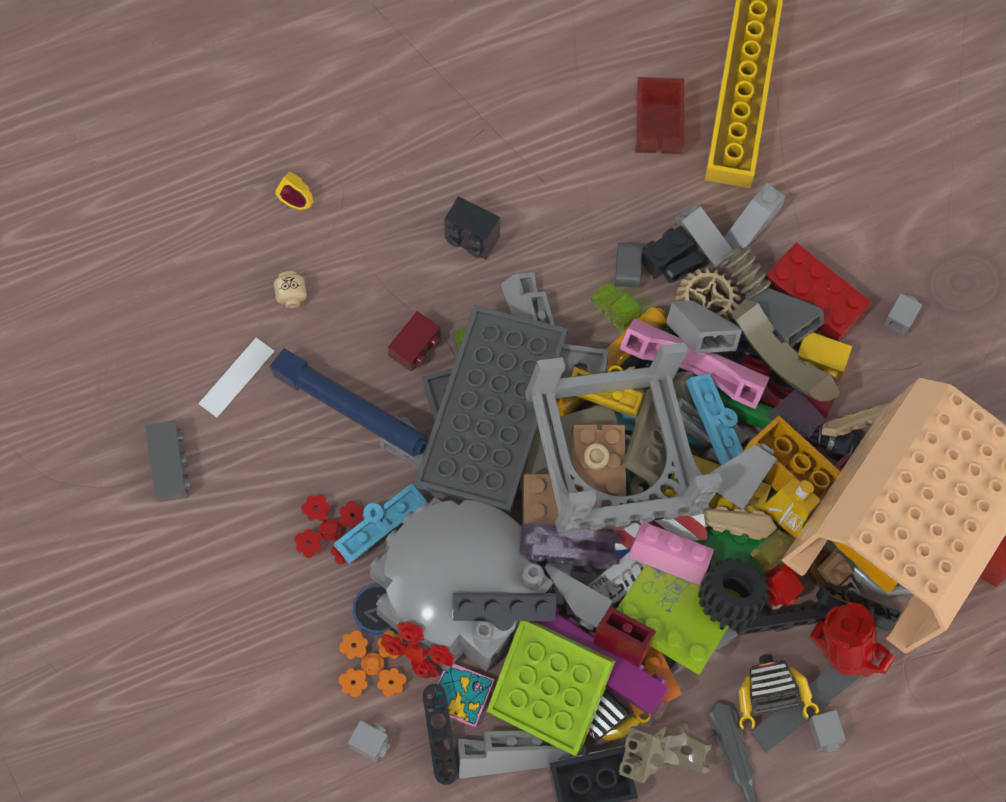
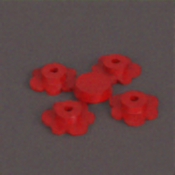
[294,494,364,565]
[381,621,455,679]

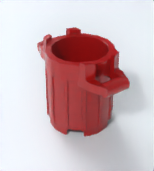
[809,602,895,677]

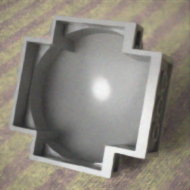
[370,497,554,672]

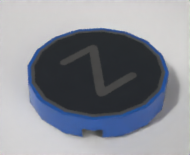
[353,584,393,635]

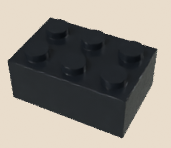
[549,747,638,802]

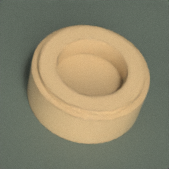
[583,444,609,470]

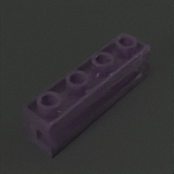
[520,523,621,569]

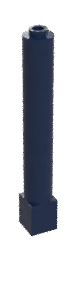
[269,348,428,457]

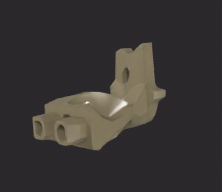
[619,722,712,783]

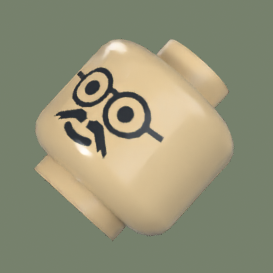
[273,271,307,308]

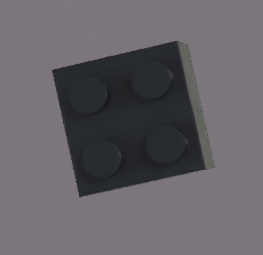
[444,196,501,260]

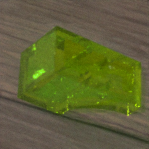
[591,282,642,333]

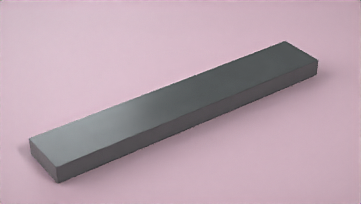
[750,656,884,753]

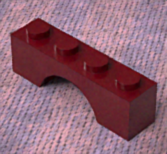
[742,355,835,426]

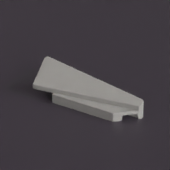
[501,272,555,325]
[458,731,586,779]

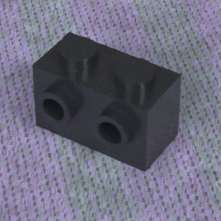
[641,225,695,280]

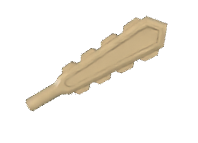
[822,403,890,437]
[678,505,777,540]

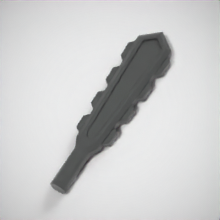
[708,700,757,802]

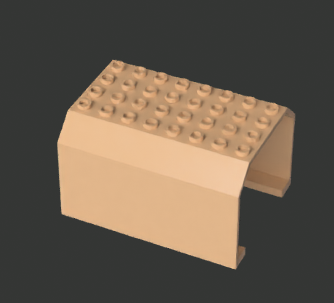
[781,378,1006,654]

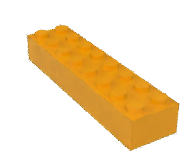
[744,415,898,594]

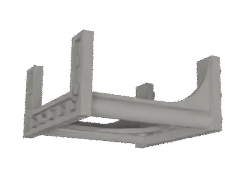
[525,342,722,534]

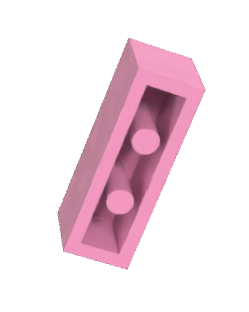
[628,523,714,585]

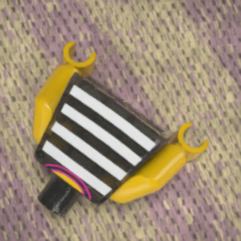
[738,654,819,730]
[585,687,650,741]

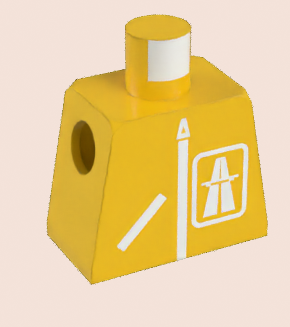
[760,478,821,538]

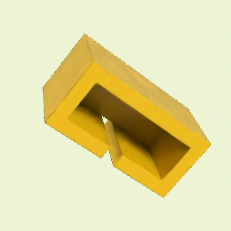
[798,332,852,380]

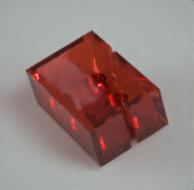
[635,77,684,154]

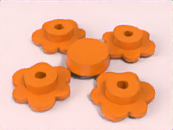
[338,630,406,698]

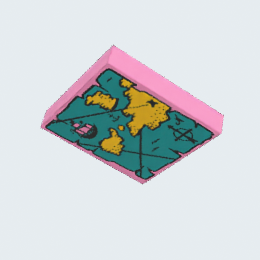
[429,664,495,728]

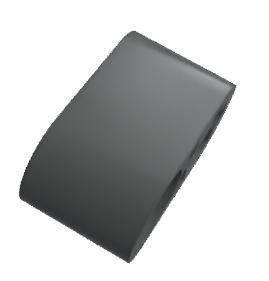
[615,243,642,288]

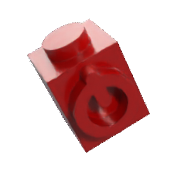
[764,564,804,607]

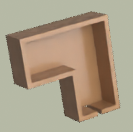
[522,425,626,530]

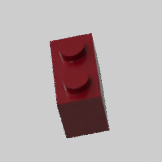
[388,311,441,372]
[593,606,656,667]

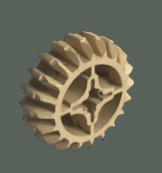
[675,267,741,321]

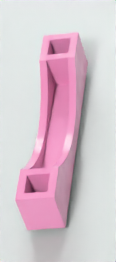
[620,318,769,409]

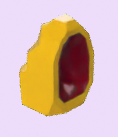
[275,171,313,210]

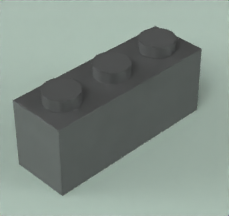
[145,420,191,502]

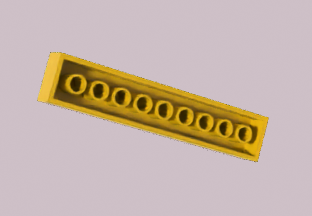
[704,0,783,189]

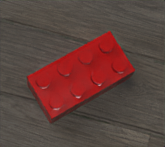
[764,242,871,342]

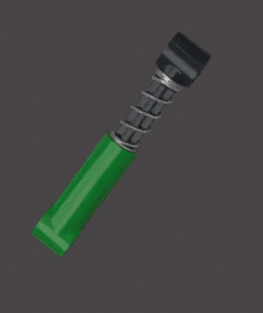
[715,385,861,461]

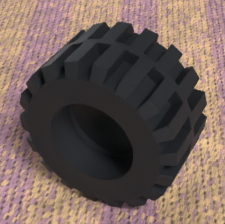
[698,558,769,629]

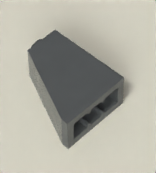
[749,288,824,347]

